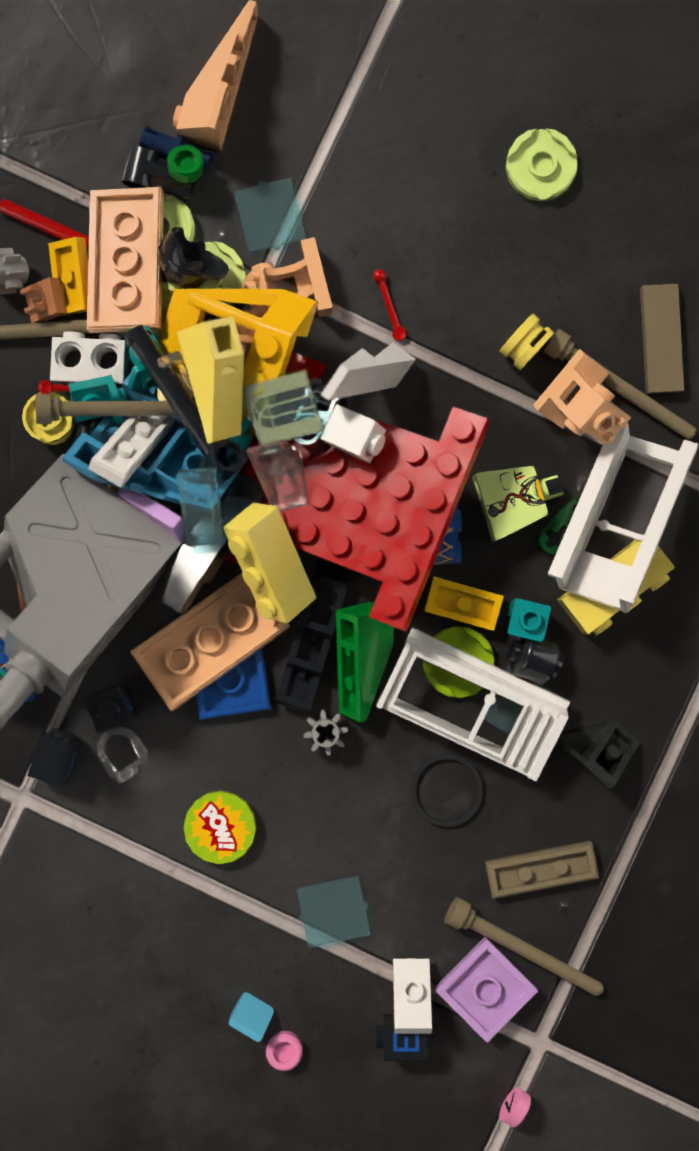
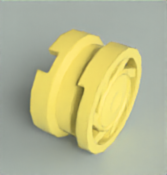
[499,313,555,371]
[22,392,77,445]

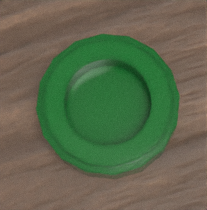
[167,145,204,183]

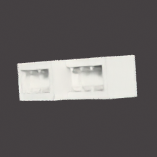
[321,342,416,400]

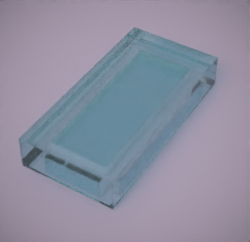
[177,467,225,546]

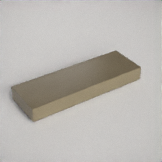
[640,284,684,394]
[485,841,599,899]

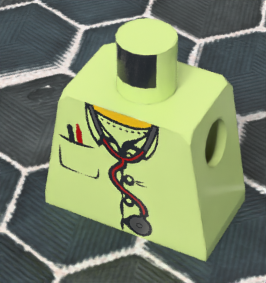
[472,466,563,542]

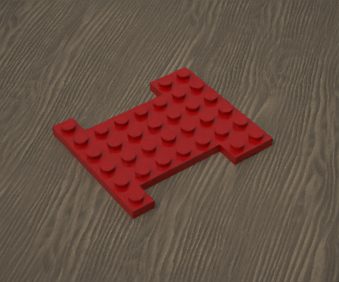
[185,352,490,632]

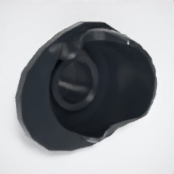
[157,227,229,289]

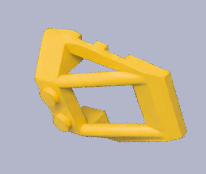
[158,289,319,439]

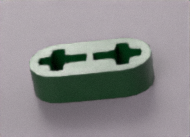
[537,497,580,555]

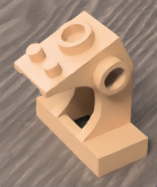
[242,237,333,318]
[533,349,631,445]

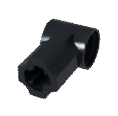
[121,146,197,201]

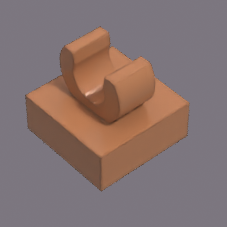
[20,277,67,323]

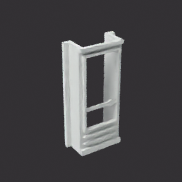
[548,424,698,613]
[376,627,570,781]

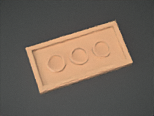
[87,187,164,333]
[130,573,291,711]

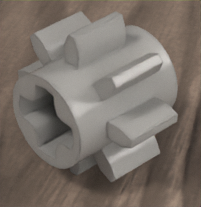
[0,248,29,294]
[303,709,348,755]

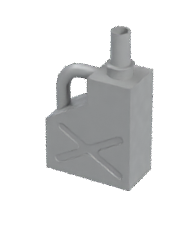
[0,454,181,729]

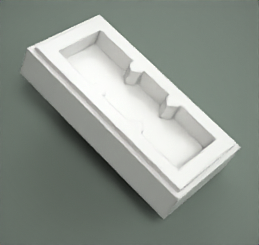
[393,959,432,1034]

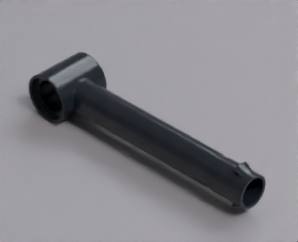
[124,325,244,486]

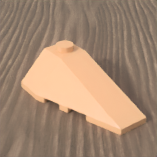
[173,0,258,151]

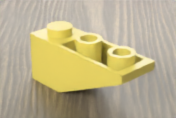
[177,316,244,444]

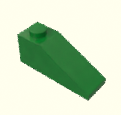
[336,602,394,723]

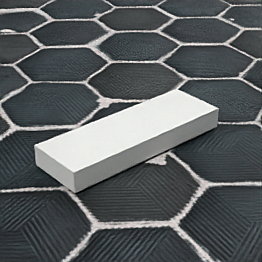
[88,400,176,488]

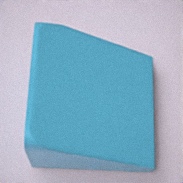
[228,992,274,1042]

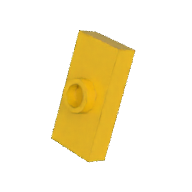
[48,237,88,316]
[424,576,504,631]

